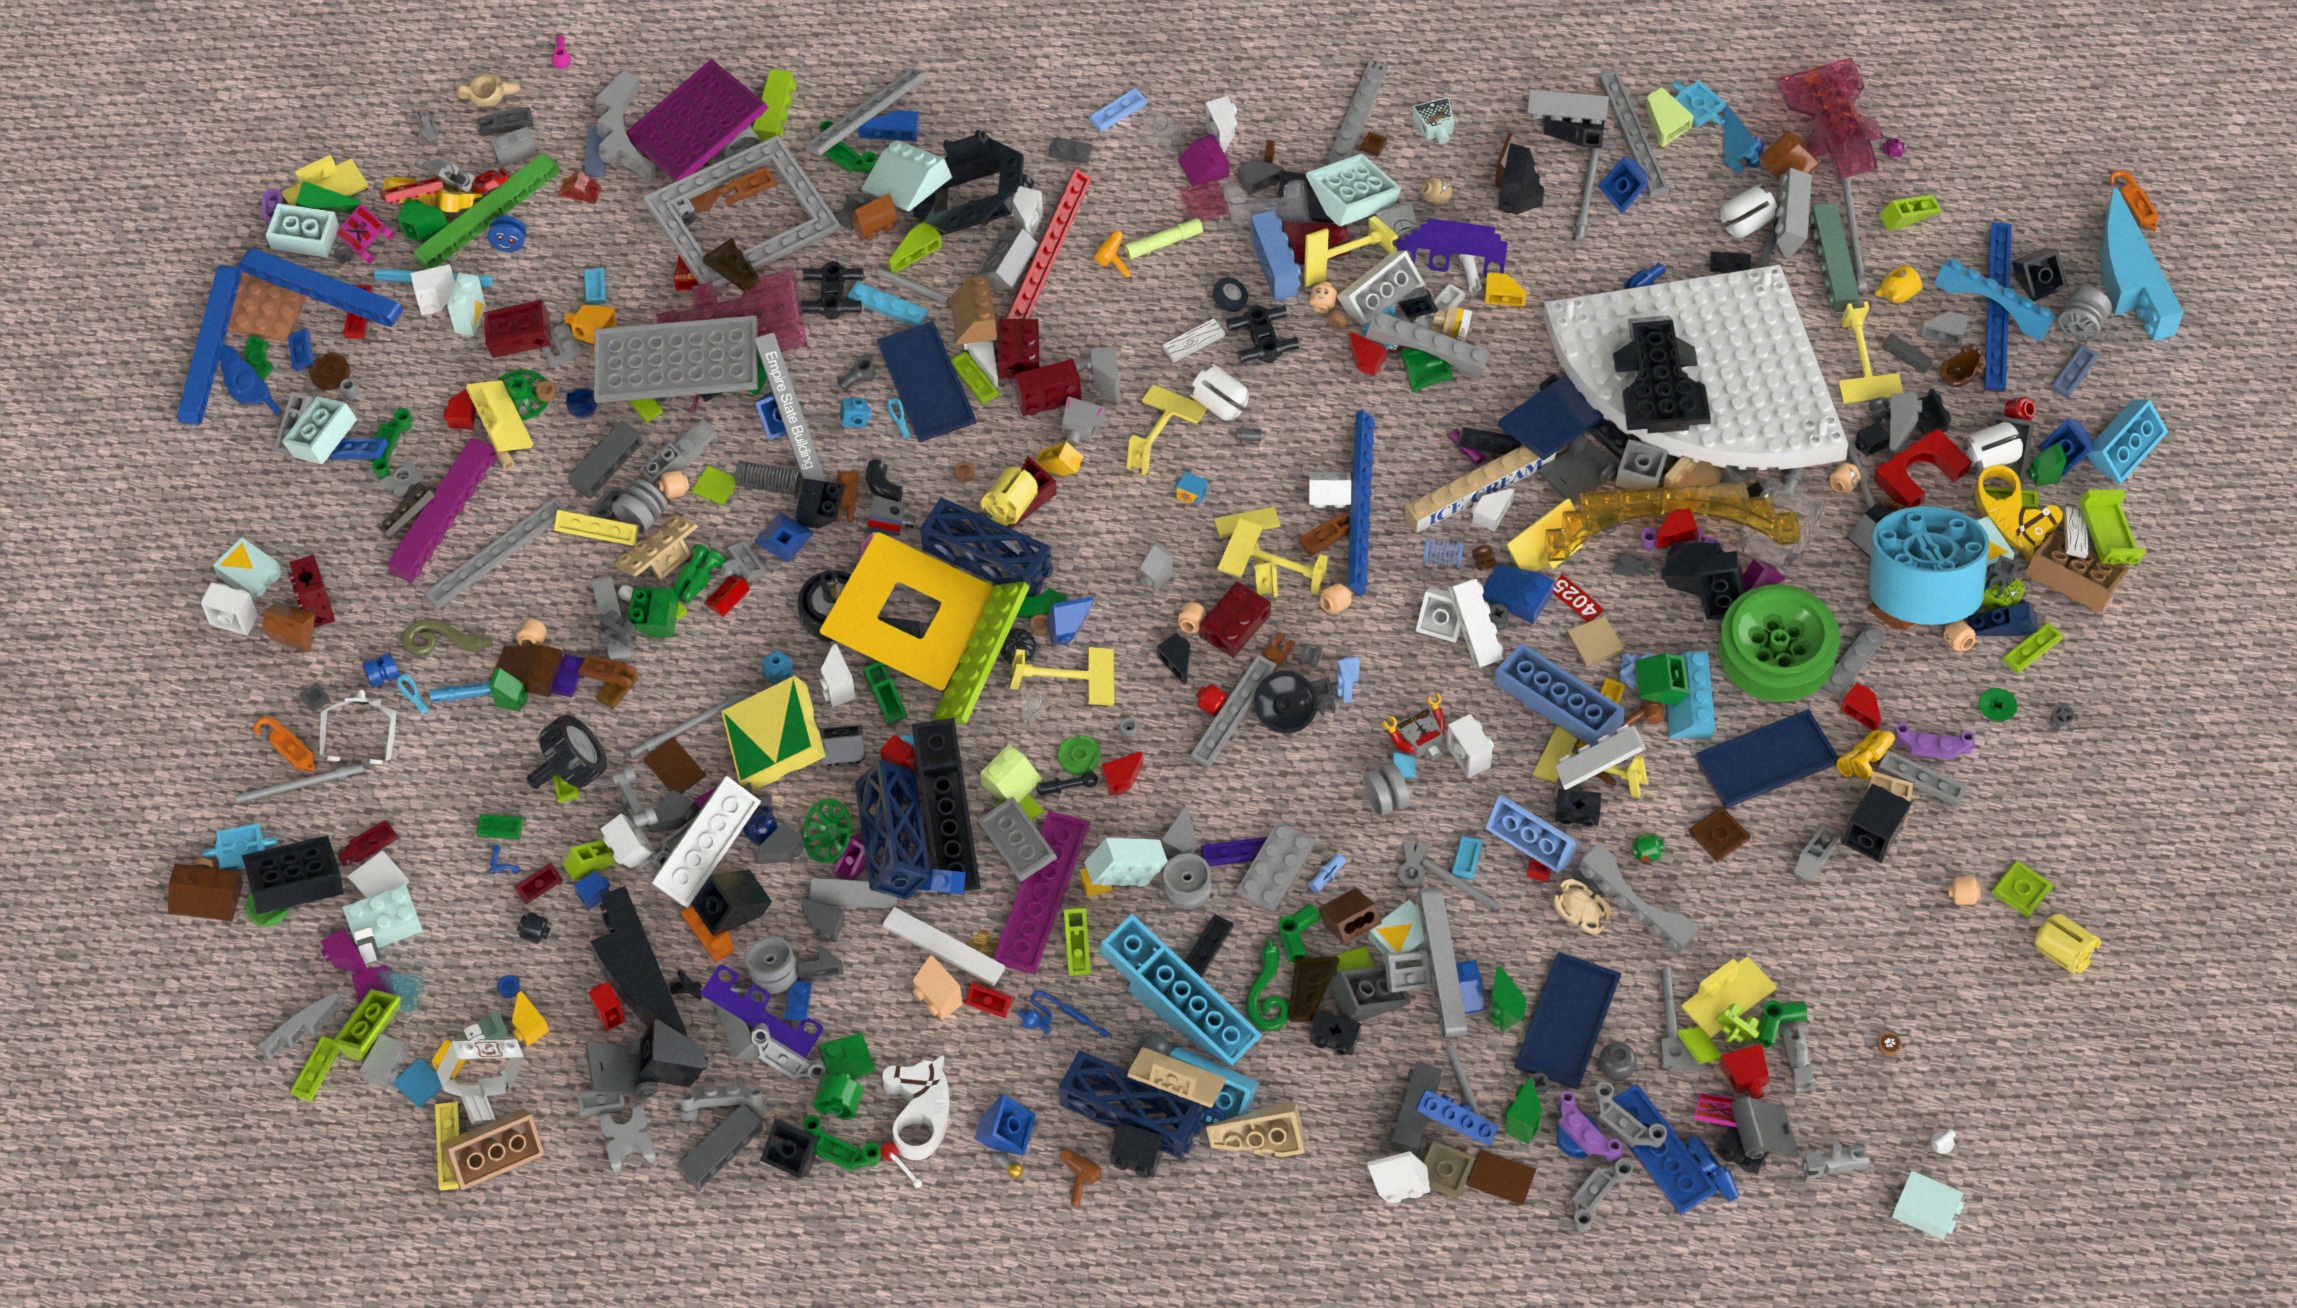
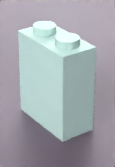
[1892,1171,1965,1240]

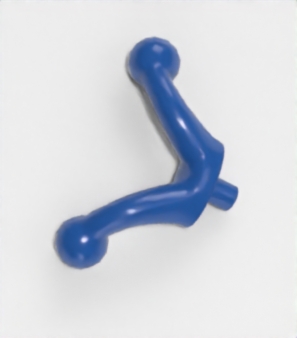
[489,845,520,874]

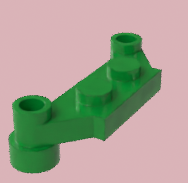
[819,120,877,174]
[367,408,412,480]
[803,1115,881,1172]

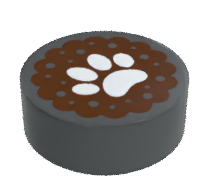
[1386,345,1403,358]

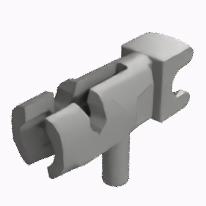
[1782,1027,1814,1092]
[1802,1143,1870,1179]

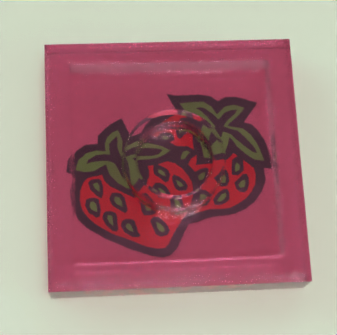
[1180,180,1230,222]

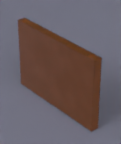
[643,737,706,794]
[1467,1150,1536,1205]

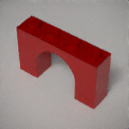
[1873,428,1972,508]

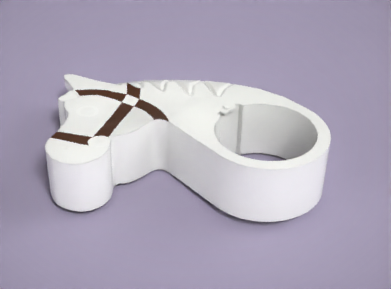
[882,1055,949,1160]

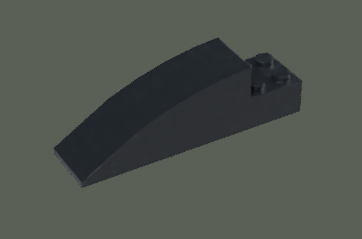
[911,718,981,896]
[590,886,688,1037]

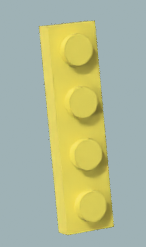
[554,510,639,546]
[435,1101,460,1191]

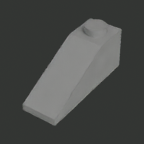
[273,391,315,455]
[1890,392,1922,457]
[1794,823,1843,882]

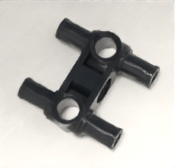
[801,261,864,320]
[1226,305,1300,363]

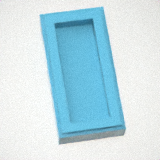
[584,268,606,305]
[1452,835,1483,881]

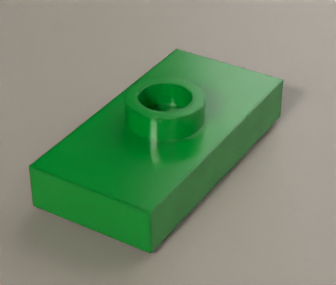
[476,814,524,840]

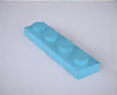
[847,282,928,327]

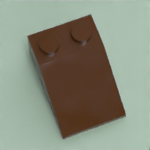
[490,645,563,697]

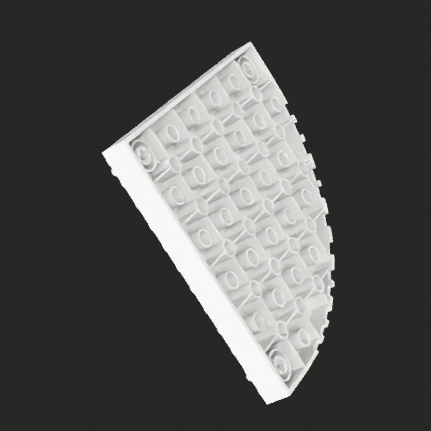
[1544,265,1848,470]

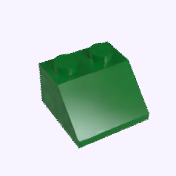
[1489,966,1527,1032]

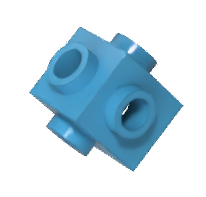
[839,398,871,428]
[761,650,793,685]

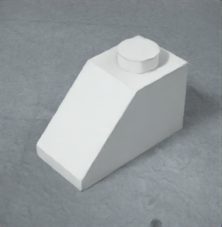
[1471,489,1514,532]

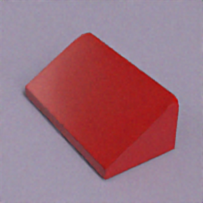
[704,576,750,617]
[964,982,1015,1018]

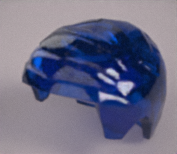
[565,388,598,418]
[742,809,778,846]

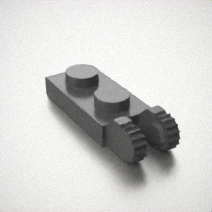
[477,107,534,136]

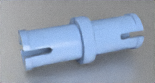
[1308,853,1346,893]

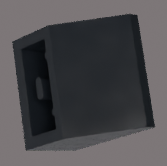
[796,479,845,529]

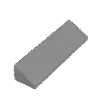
[810,878,898,909]

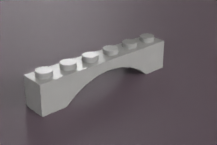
[1365,310,1490,379]
[1579,843,1700,954]

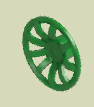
[497,369,549,421]
[803,798,852,864]

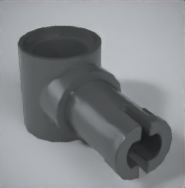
[837,355,876,391]

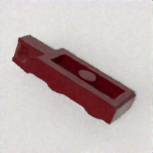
[338,820,398,867]

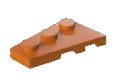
[680,905,734,963]

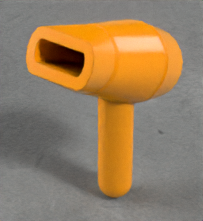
[1094,230,1130,278]

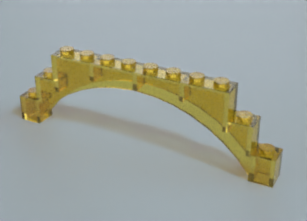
[1545,482,1801,562]

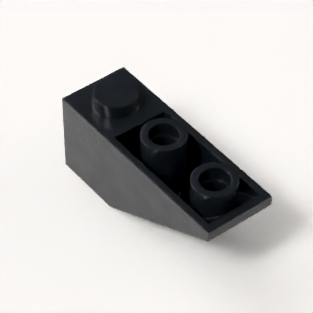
[1544,116,1604,148]

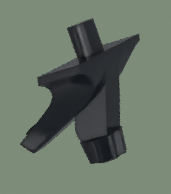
[670,970,702,1000]

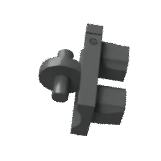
[597,609,636,648]

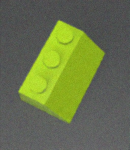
[333,989,401,1062]

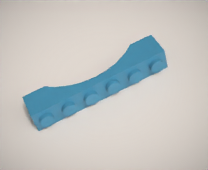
[1933,259,2056,341]

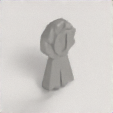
[1398,841,1429,888]

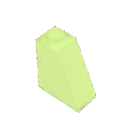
[1646,87,1693,147]

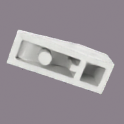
[964,341,998,388]

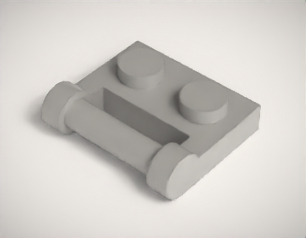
[541,322,583,368]
[1383,948,1431,992]

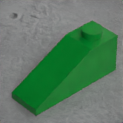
[296,181,361,213]

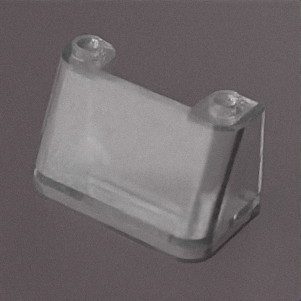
[1224,180,1309,227]

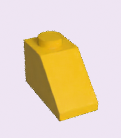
[1485,273,1527,306]
[1035,442,1083,476]
[512,991,549,1047]

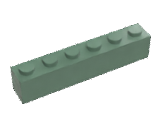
[1809,202,1860,313]

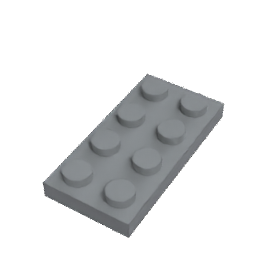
[977,797,1057,882]
[1235,820,1316,915]

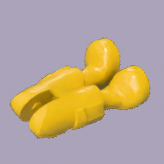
[1837,730,1895,780]

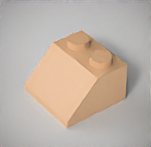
[913,955,962,1020]

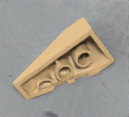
[1206,1101,1305,1157]

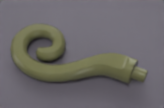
[402,619,493,656]

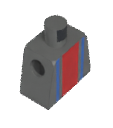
[866,495,916,536]

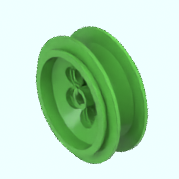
[1718,585,1840,702]

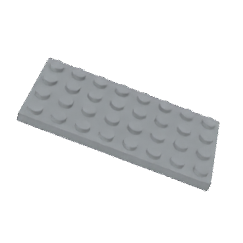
[594,316,758,403]

